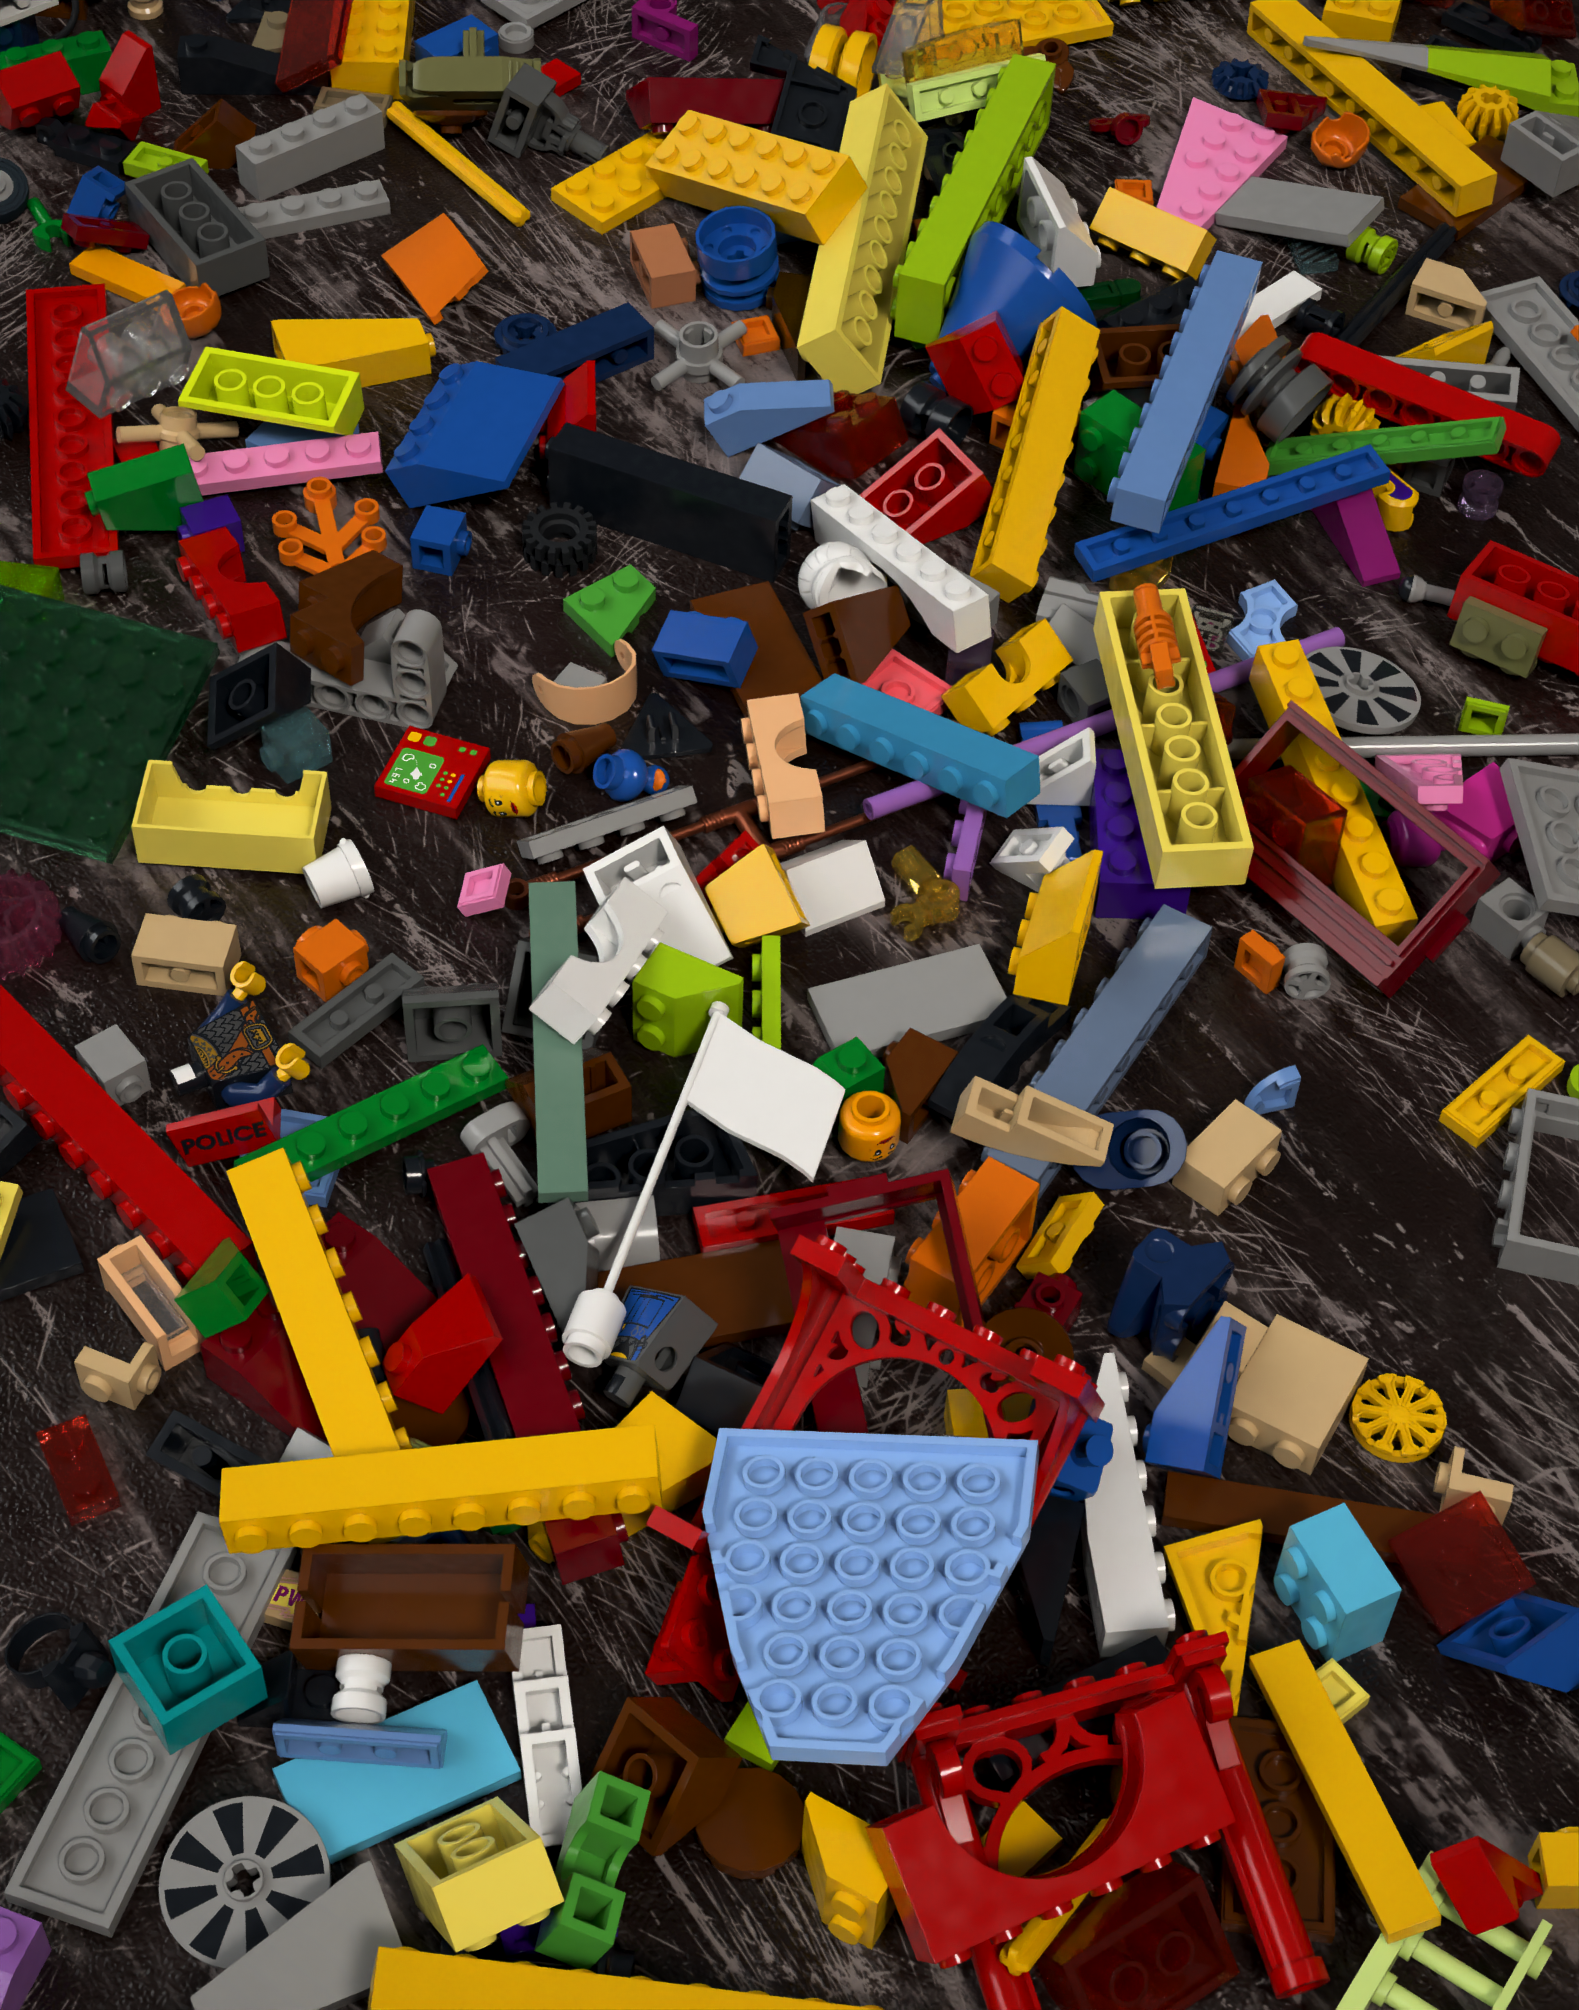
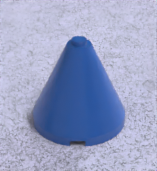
[929,221,1097,394]

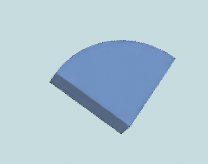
[1244,1065,1301,1115]

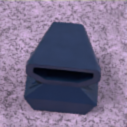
[1107,1228,1235,1362]

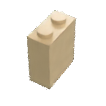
[1228,1314,1369,1475]

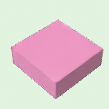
[457,863,512,917]

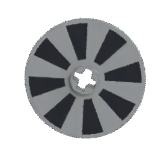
[1306,646,1421,735]
[159,1796,332,1970]

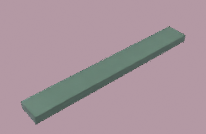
[528,881,589,1203]

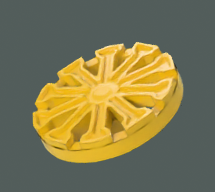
[1349,1373,1447,1463]

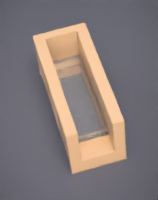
[97,1235,205,1372]

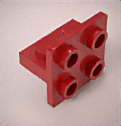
[645,1554,740,1702]

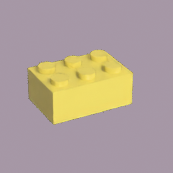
[394,1796,564,1953]

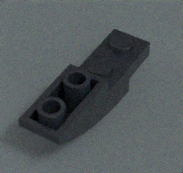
[927,995,1072,1120]

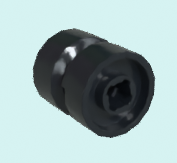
[898,380,974,447]

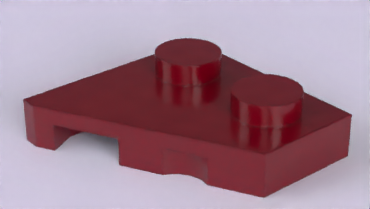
[1256,89,1327,134]

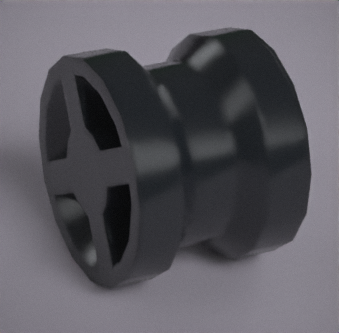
[167,874,226,921]

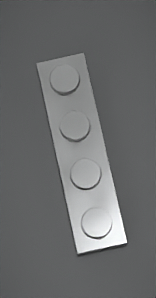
[238,179,391,239]
[517,785,697,864]

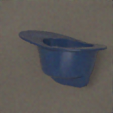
[1073,1109,1187,1190]

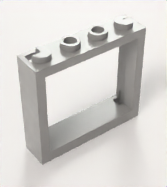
[1492,1088,1579,1286]

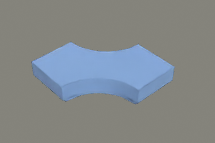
[1227,579,1298,661]

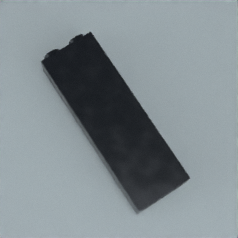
[545,422,793,583]

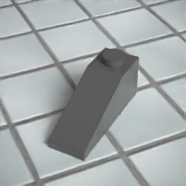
[514,1197,600,1334]

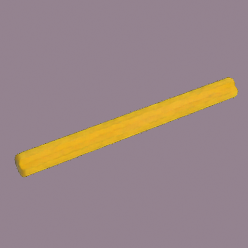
[386,101,530,227]

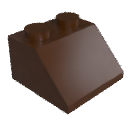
[587,1697,743,1856]

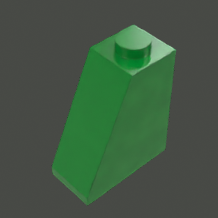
[84,443,204,531]

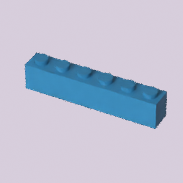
[800,673,1040,818]

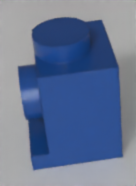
[67,165,126,219]

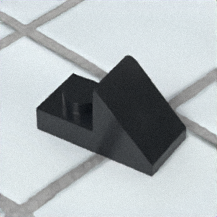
[238,1651,343,1728]

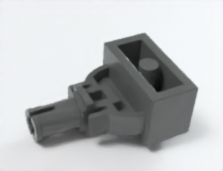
[487,63,609,164]

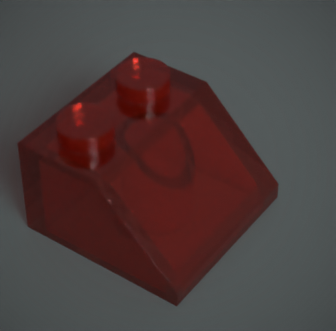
[1243,765,1348,886]

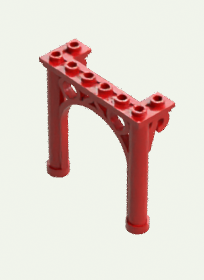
[896,1630,1331,2010]

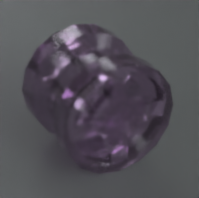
[1457,469,1504,521]

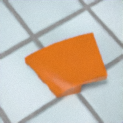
[381,213,488,325]

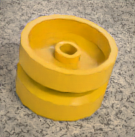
[808,23,878,98]

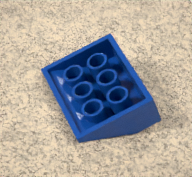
[385,361,565,508]

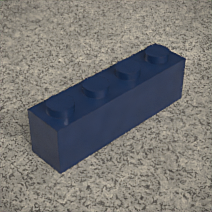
[495,302,654,383]

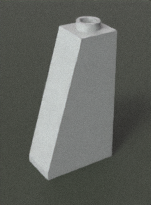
[190,1860,403,2010]

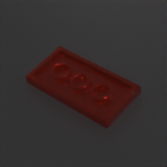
[275,0,353,92]

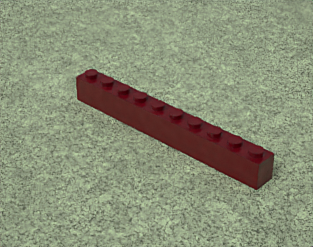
[427,1152,629,1585]

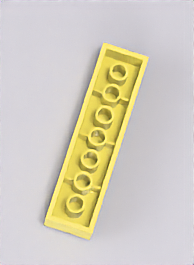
[1093,588,1254,889]

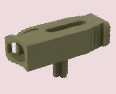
[399,27,542,112]

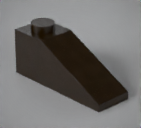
[766,272,812,381]

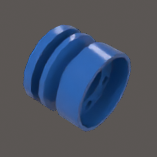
[695,206,780,311]

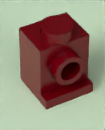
[1013,1272,1083,1333]

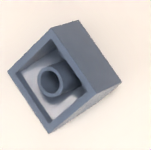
[739,442,841,531]

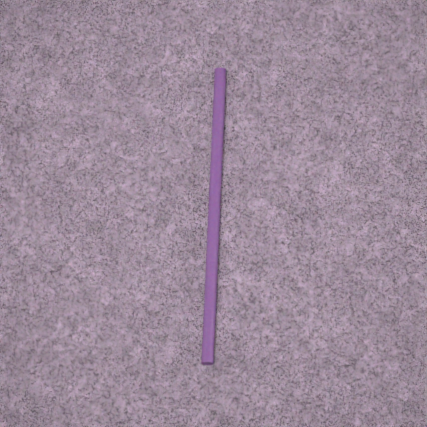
[863,627,1345,820]

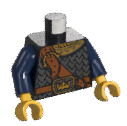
[170,961,310,1110]

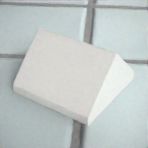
[780,840,885,937]

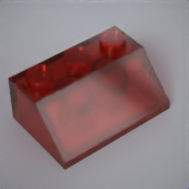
[1036,1861,1240,2010]

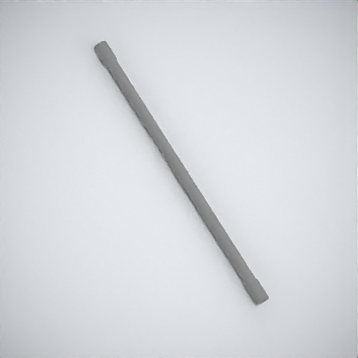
[1225,733,1579,760]

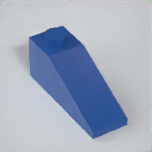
[1143,1316,1247,1479]

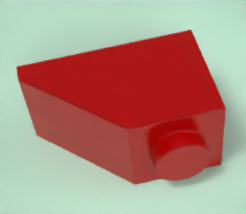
[99,30,161,118]

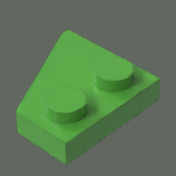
[563,564,656,657]

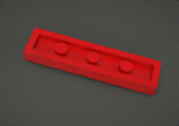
[692,1176,895,1253]

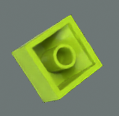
[632,942,744,1057]

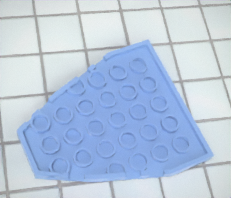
[702,1428,1039,1766]

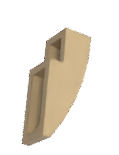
[950,1076,1114,1167]

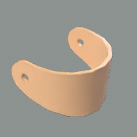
[532,639,638,725]

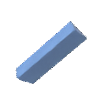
[272,1718,448,1769]

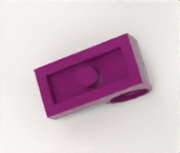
[632,0,698,62]

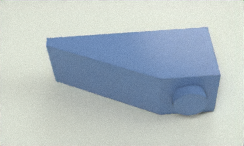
[704,379,835,457]

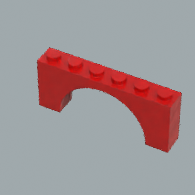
[865,1691,1236,1969]

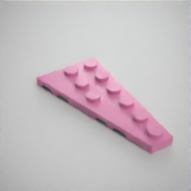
[1156,97,1288,230]

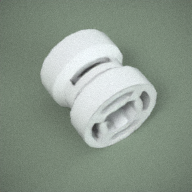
[330,1654,392,1724]

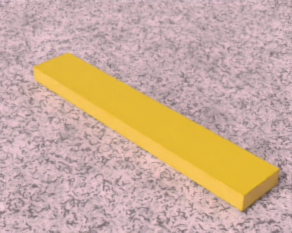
[1249,1639,1441,1944]

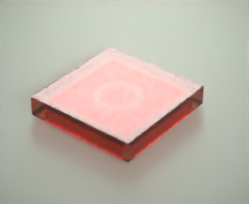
[1387,1491,1536,1636]

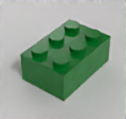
[1073,389,1206,512]

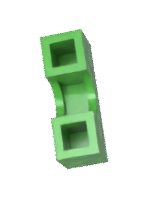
[534,1771,651,1970]

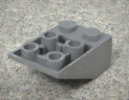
[1500,110,1579,198]

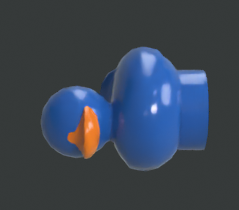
[593,749,670,802]

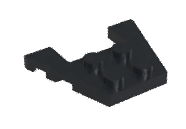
[750,35,857,153]

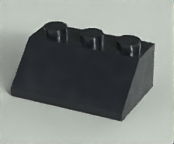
[1096,276,1198,328]

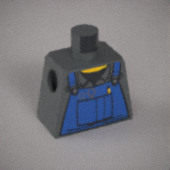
[603,1285,718,1408]

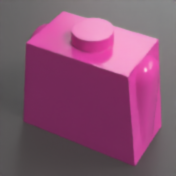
[1434,762,1521,863]

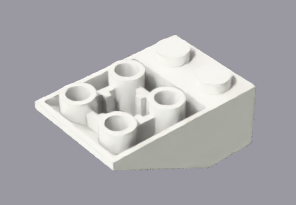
[583,826,733,974]

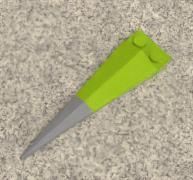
[1303,36,1579,117]

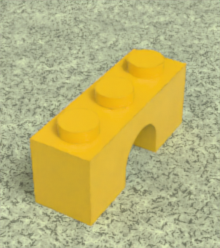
[941,618,1073,736]

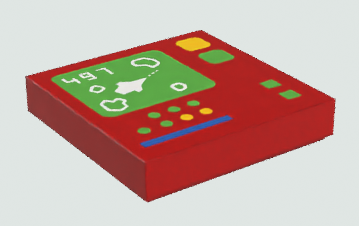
[374,726,491,819]

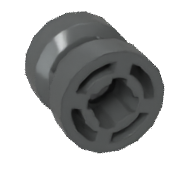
[80,550,128,595]

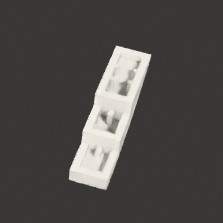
[511,1624,582,1848]

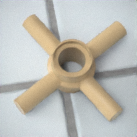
[116,404,239,461]

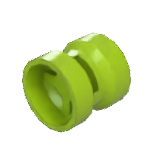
[1346,226,1398,275]

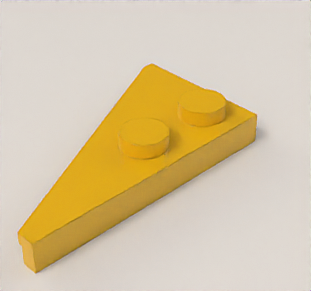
[1164,1519,1263,1716]

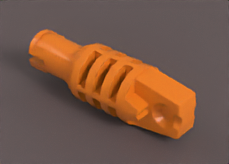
[1133,583,1181,689]

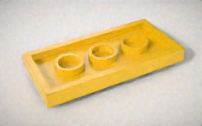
[551,131,668,235]

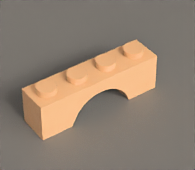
[740,693,825,839]

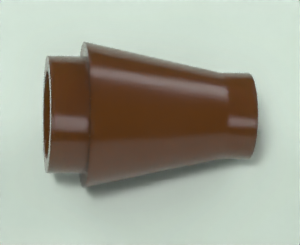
[550,723,617,774]

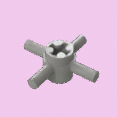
[651,319,747,391]

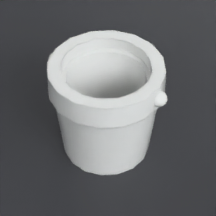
[302,838,374,908]

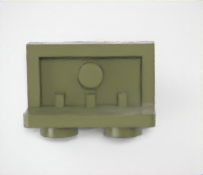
[1449,596,1548,678]

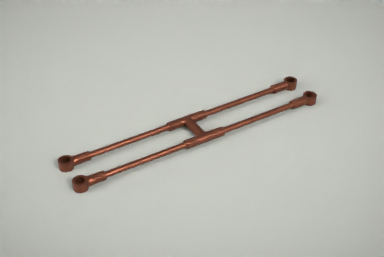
[504,720,960,936]

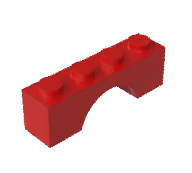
[176,526,287,653]

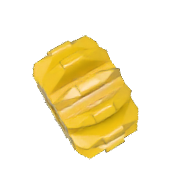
[1456,84,1519,140]
[1309,393,1381,435]

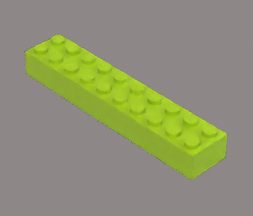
[890,54,1056,345]

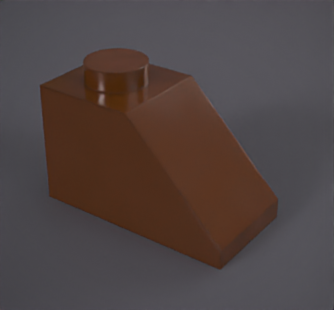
[173,98,257,169]
[881,1027,959,1144]

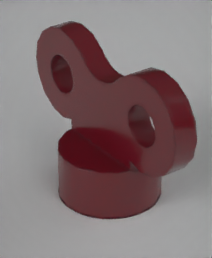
[1089,112,1150,145]

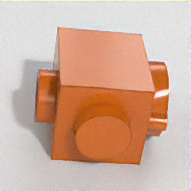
[293,919,369,1002]

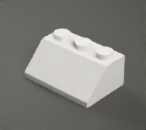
[1016,156,1101,287]

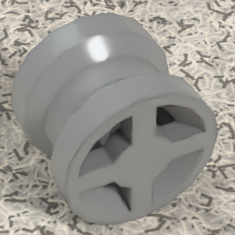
[1283,943,1331,1000]

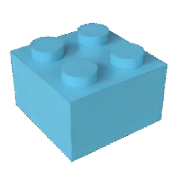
[1274,1503,1402,1662]

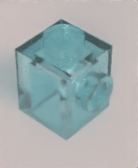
[259,706,333,784]

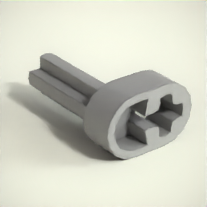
[460,1101,538,1207]

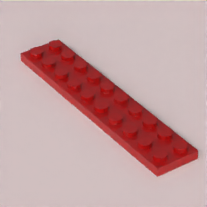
[26,283,120,571]

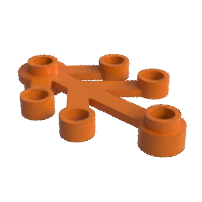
[272,477,387,575]

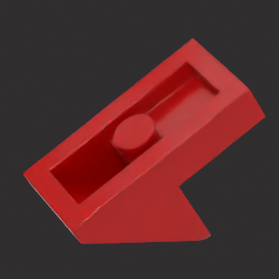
[1430,1836,1543,1935]

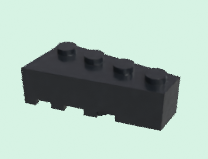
[546,1108,758,1217]

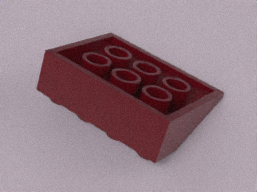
[200,1211,438,1442]

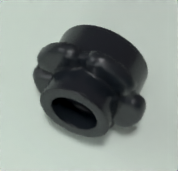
[402,1150,435,1198]

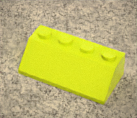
[178,346,364,435]

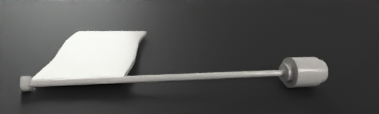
[562,1001,845,1368]

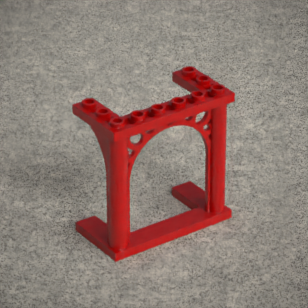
[646,1234,1105,1692]

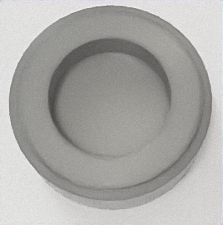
[498,22,534,54]

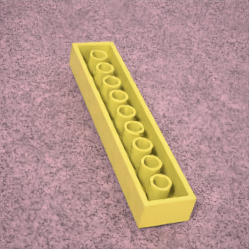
[796,83,928,401]

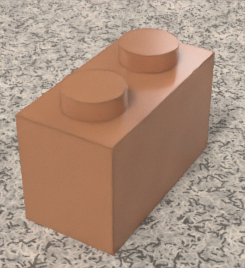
[630,223,701,309]

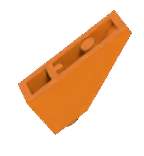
[1212,404,1270,497]

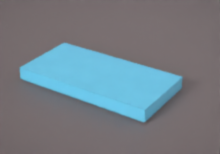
[272,1680,522,1864]

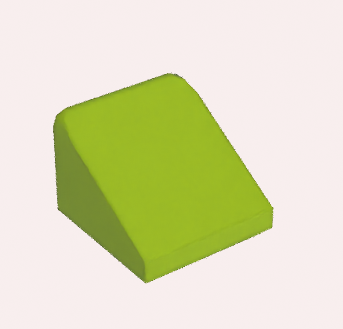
[1458,696,1510,735]

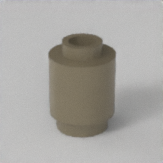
[1520,932,1579,997]

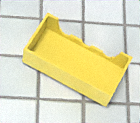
[131,760,332,874]

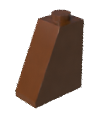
[803,585,911,684]

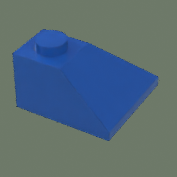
[1437,1590,1579,1693]

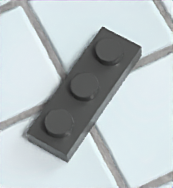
[288,953,425,1069]

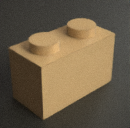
[131,913,241,996]
[1172,1099,1282,1216]

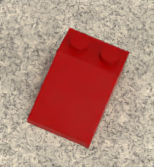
[859,428,993,544]

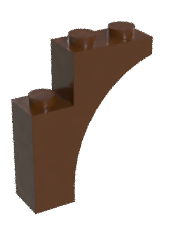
[290,550,403,686]

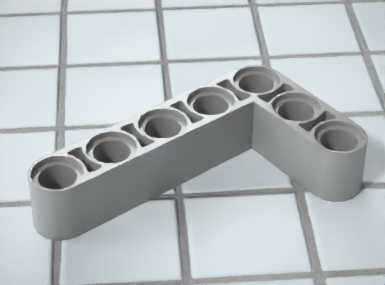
[237,609,447,729]

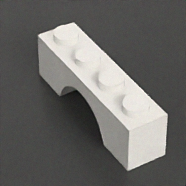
[529,877,668,1045]

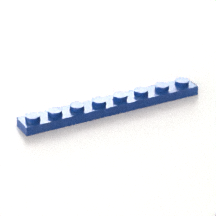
[1074,444,1391,583]

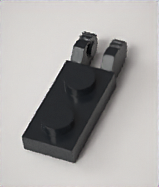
[1441,0,1543,53]

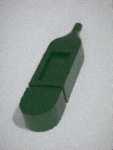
[1077,278,1141,311]

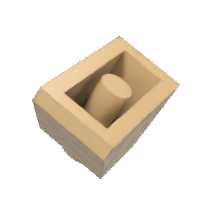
[1405,258,1487,330]

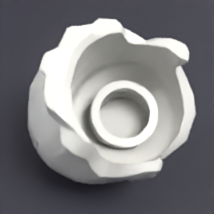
[798,541,888,609]

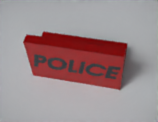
[166,1097,281,1167]

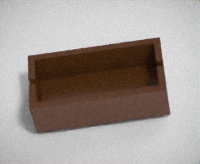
[289,1544,530,1672]

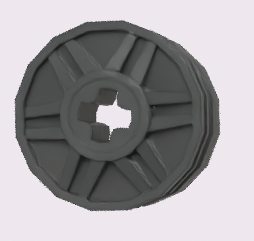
[1225,335,1334,445]

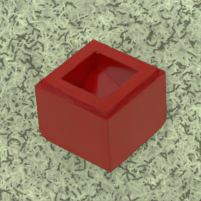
[85,98,143,141]

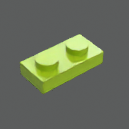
[123,141,209,178]

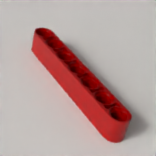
[1295,332,1561,478]

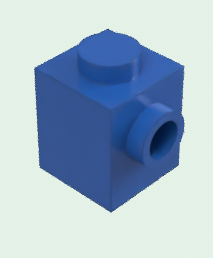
[410,505,472,576]

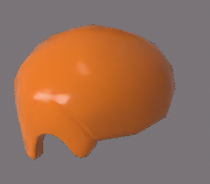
[1311,111,1370,169]
[161,283,222,339]

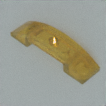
[902,18,1024,89]

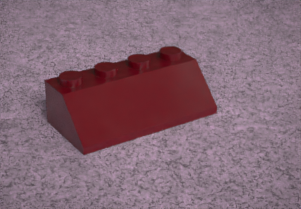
[625,77,785,136]

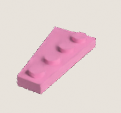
[1375,753,1463,811]

